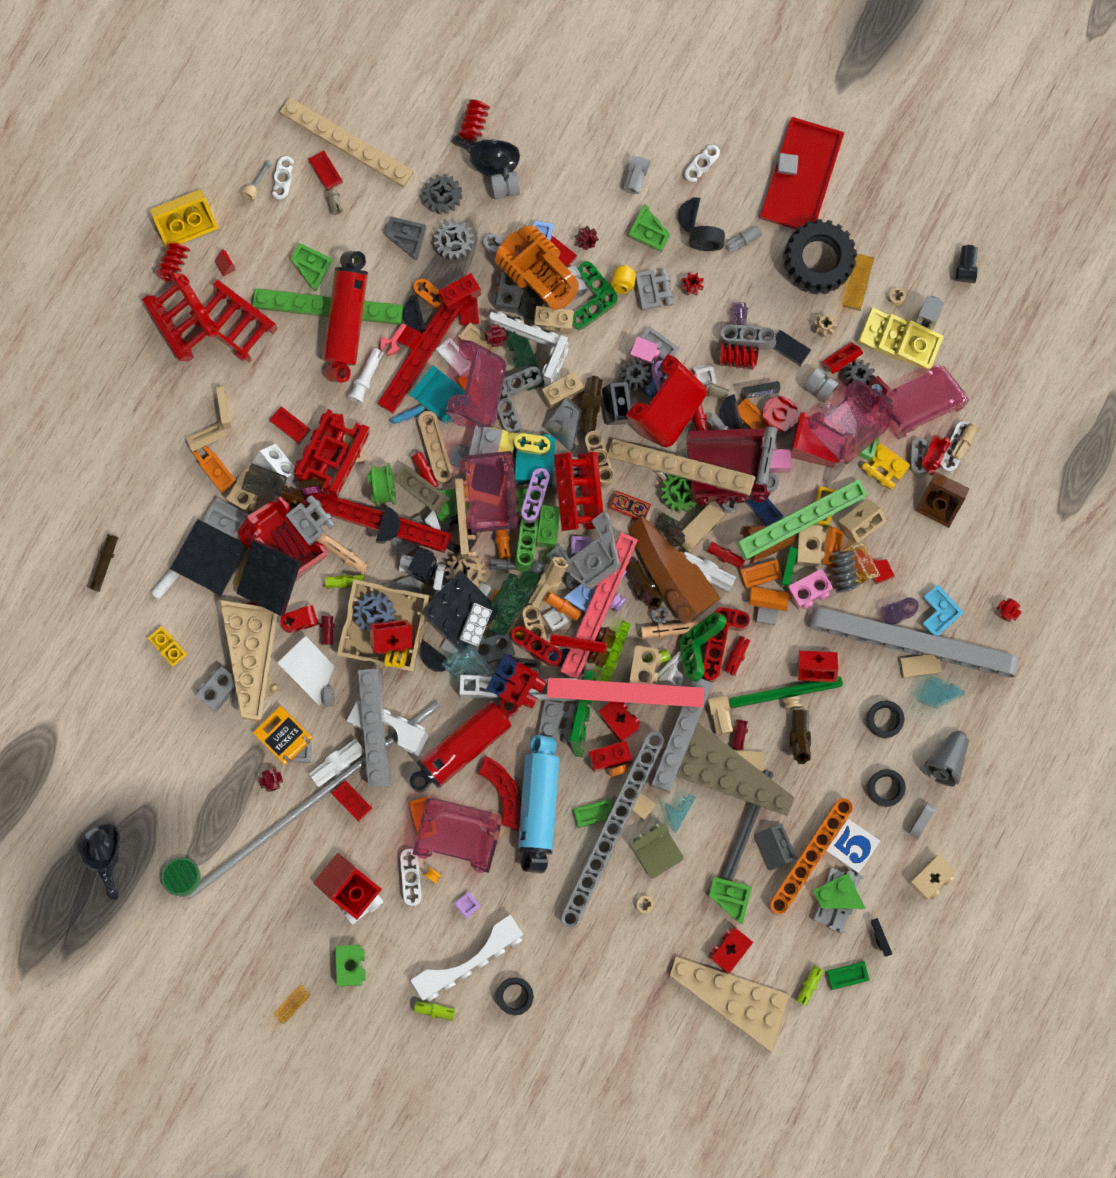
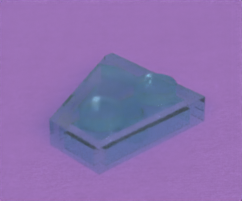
[442,644,495,678]

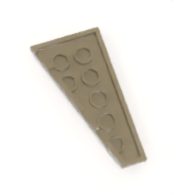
[677,722,794,816]

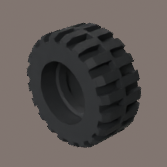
[783,219,857,295]

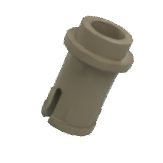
[325,190,343,215]
[706,383,729,400]

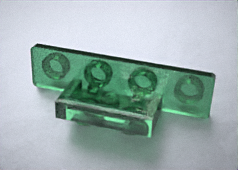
[505,317,545,391]
[488,571,541,636]

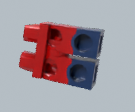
[486,653,546,708]

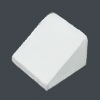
[693,363,716,386]
[425,511,441,530]
[658,665,684,686]

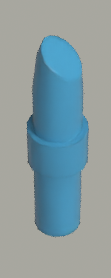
[389,405,425,424]

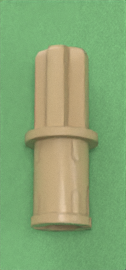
[951,423,979,460]

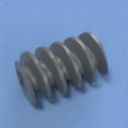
[830,550,859,593]

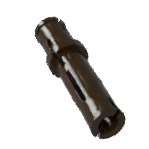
[88,534,119,592]

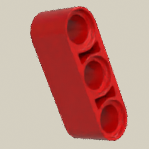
[511,626,562,667]

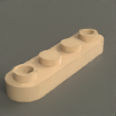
[419,411,453,484]

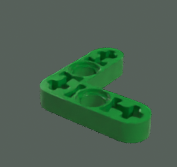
[572,261,618,330]
[679,612,726,682]

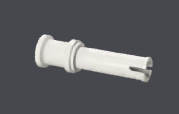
[347,348,383,404]

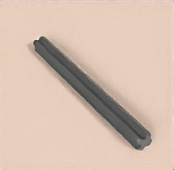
[722,770,774,880]

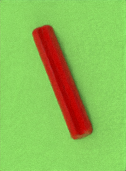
[550,634,607,653]

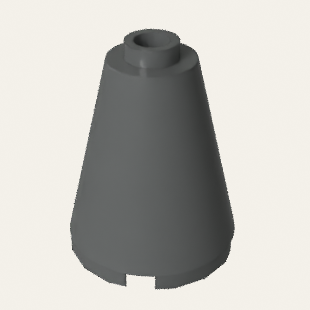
[923,731,969,787]

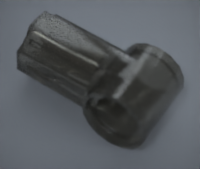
[655,513,686,547]

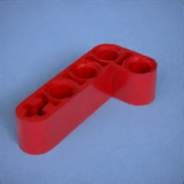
[702,607,750,683]

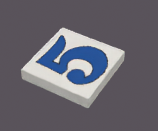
[826,819,880,874]

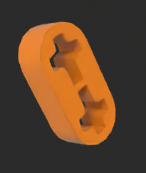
[413,279,443,309]

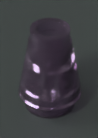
[730,302,748,326]

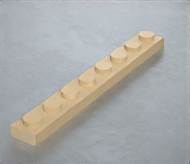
[280,98,414,188]
[608,439,755,496]

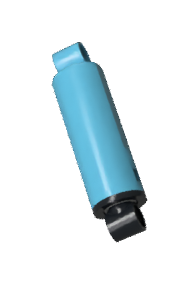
[518,735,560,874]

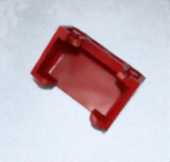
[626,354,707,448]
[238,496,329,582]

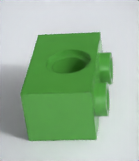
[537,505,560,549]
[335,945,366,987]

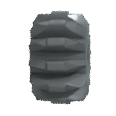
[619,359,651,392]
[843,359,876,392]

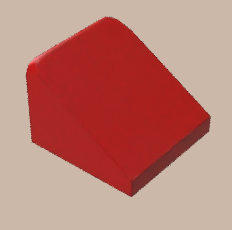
[215,249,235,276]

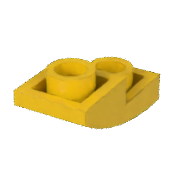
[147,626,187,667]

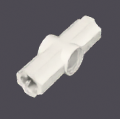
[684,551,736,593]
[309,738,365,788]

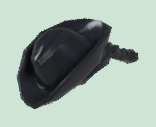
[451,135,520,177]
[79,824,120,900]

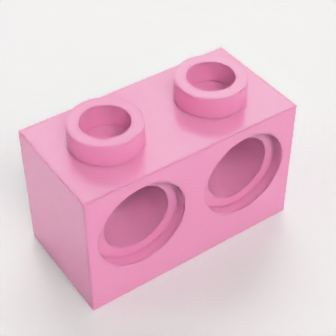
[787,569,833,610]

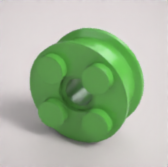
[368,463,396,507]

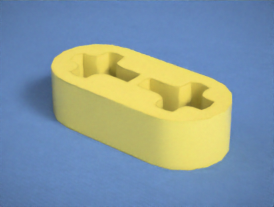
[514,433,550,455]

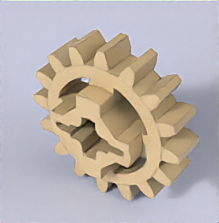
[445,552,487,589]

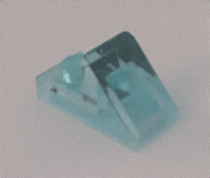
[665,794,696,833]

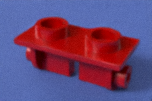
[921,435,951,475]

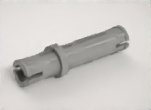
[755,427,778,485]

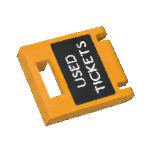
[253,705,314,766]

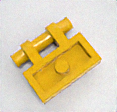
[861,443,911,490]

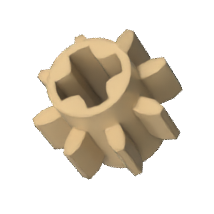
[813,313,837,338]

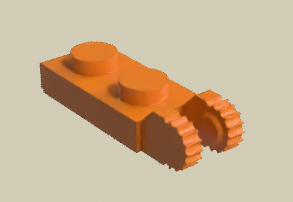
[192,445,237,494]

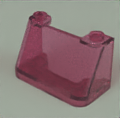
[446,340,506,428]
[878,364,969,440]
[809,379,894,464]
[460,451,520,533]
[412,798,502,873]

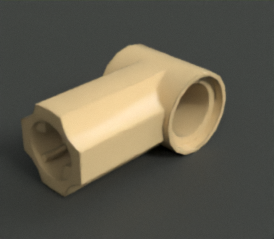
[707,695,733,735]

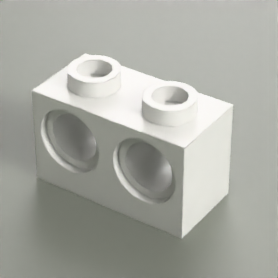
[253,444,295,489]

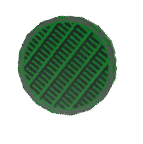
[161,857,201,897]

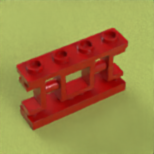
[294,409,370,498]

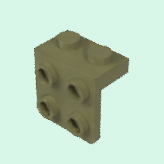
[631,823,684,878]

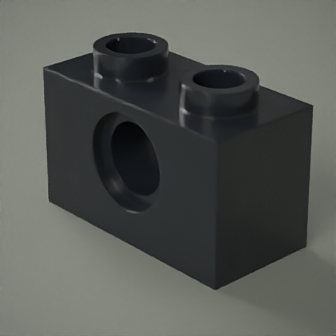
[602,382,631,425]
[408,549,438,585]

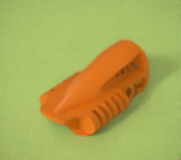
[495,225,579,310]

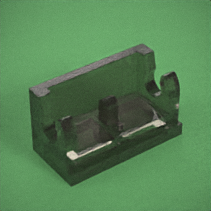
[241,463,287,503]

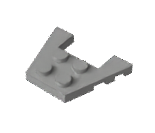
[546,511,620,590]

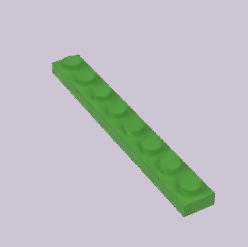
[253,289,404,325]
[736,479,868,560]

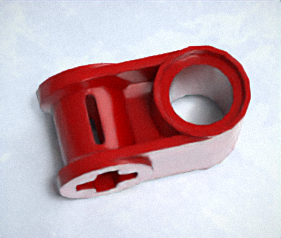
[280,605,319,633]

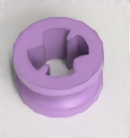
[609,594,626,613]

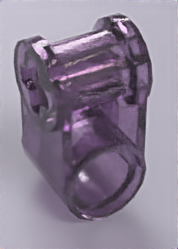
[880,597,919,625]

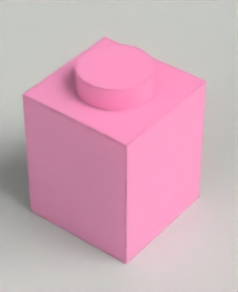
[630,337,660,365]
[769,449,791,473]

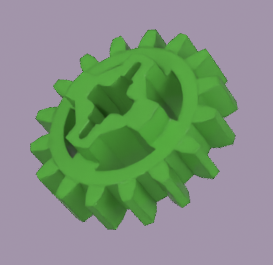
[660,475,697,513]

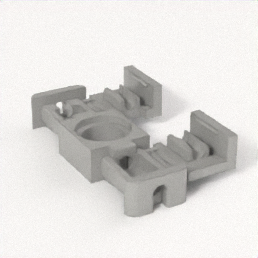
[812,868,863,933]

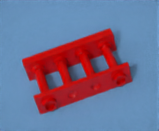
[142,273,221,362]
[189,279,278,363]
[554,452,604,531]

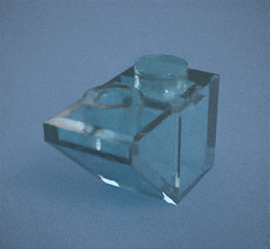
[918,677,965,709]

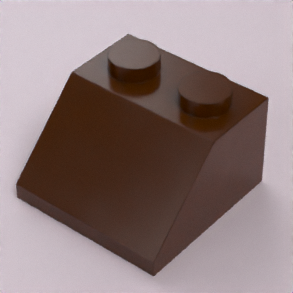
[915,471,970,528]

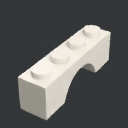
[347,700,429,756]

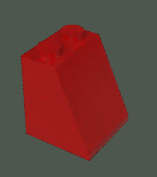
[791,412,846,468]
[313,853,382,920]

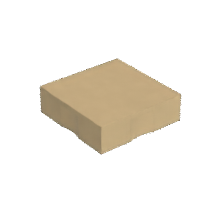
[337,579,431,672]

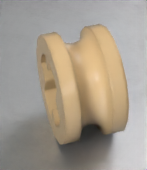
[889,287,906,306]
[783,697,802,710]
[636,896,654,914]

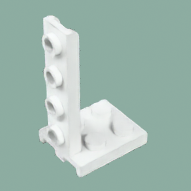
[490,312,569,387]

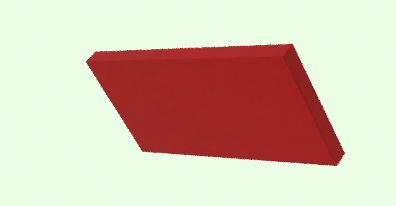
[760,117,845,230]

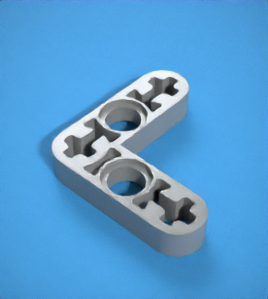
[490,367,543,433]

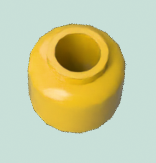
[610,265,636,294]

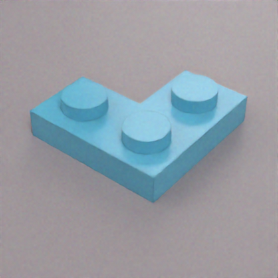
[922,585,964,636]

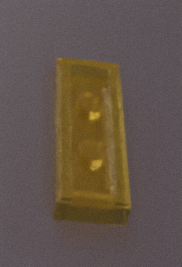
[842,253,874,311]

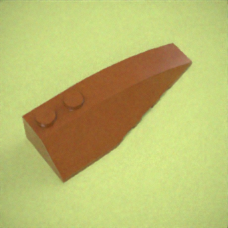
[629,516,721,624]

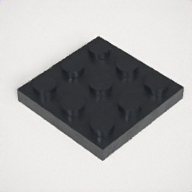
[170,519,247,596]
[236,540,301,616]
[420,571,500,653]

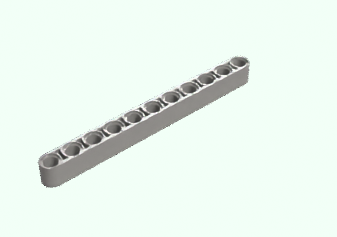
[809,607,1019,678]
[561,731,664,928]

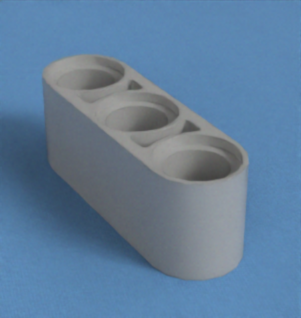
[721,325,776,350]

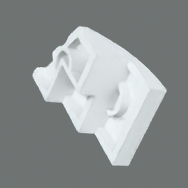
[278,636,334,706]

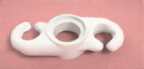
[684,145,720,182]
[272,156,294,200]

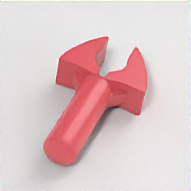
[381,324,406,356]

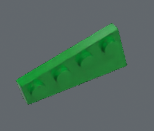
[568,670,596,757]

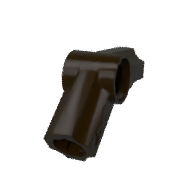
[579,376,603,432]
[625,560,663,610]
[790,710,811,764]

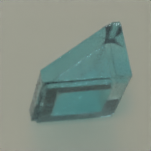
[450,444,470,471]

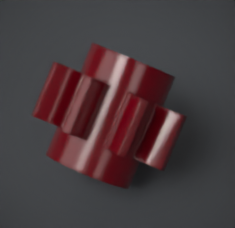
[574,226,599,250]
[484,324,507,347]
[258,769,283,792]

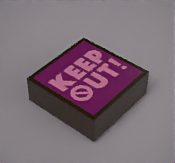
[299,479,322,495]

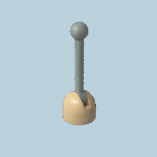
[241,160,272,201]

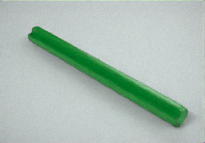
[729,676,843,708]

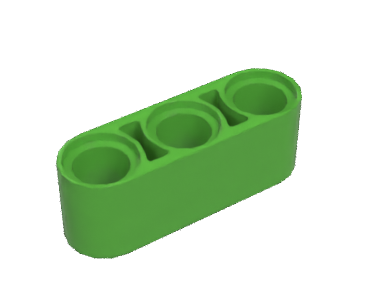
[514,514,538,572]

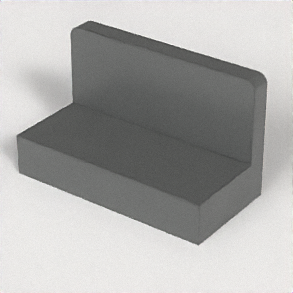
[754,823,797,871]

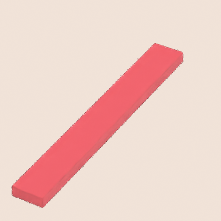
[559,532,638,680]
[547,678,704,707]

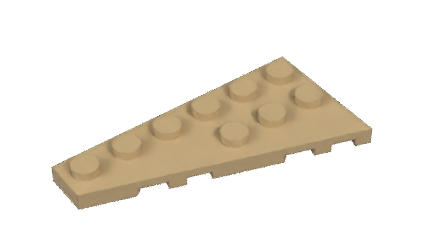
[220,600,277,722]
[670,957,789,1052]

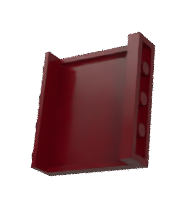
[686,428,770,505]

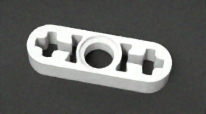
[940,421,969,473]
[400,849,422,906]

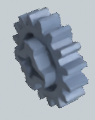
[353,592,396,634]

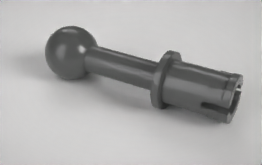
[489,558,545,576]

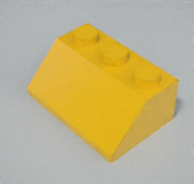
[150,189,219,249]

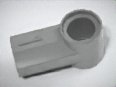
[624,155,650,195]

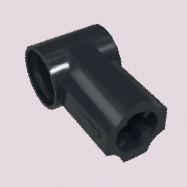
[956,245,978,284]

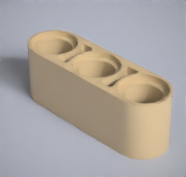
[585,431,614,487]
[675,502,727,553]
[523,605,549,662]

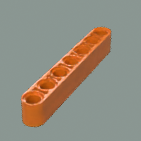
[769,798,853,915]

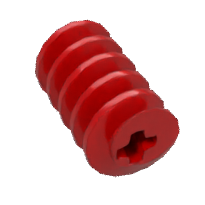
[459,99,490,141]
[155,243,191,284]
[719,342,759,370]

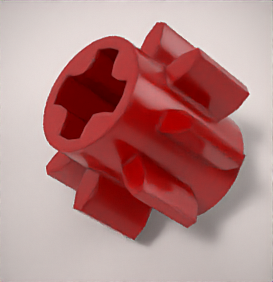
[682,272,704,296]
[996,598,1022,622]

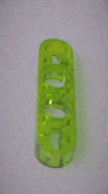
[600,620,631,682]

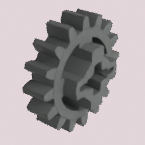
[422,174,463,215]

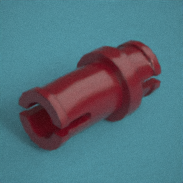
[320,616,335,646]
[731,720,748,750]

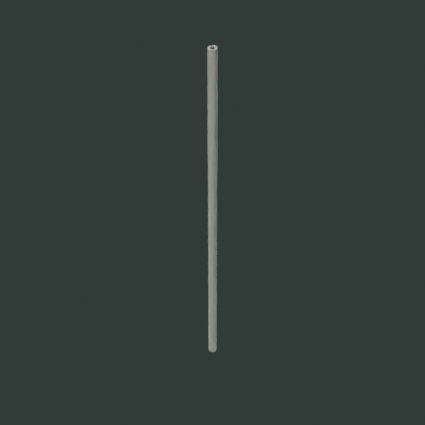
[189,701,441,898]

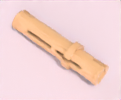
[316,534,369,574]
[641,620,699,639]

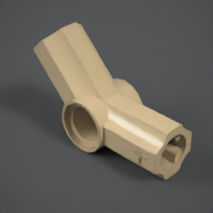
[528,557,568,612]

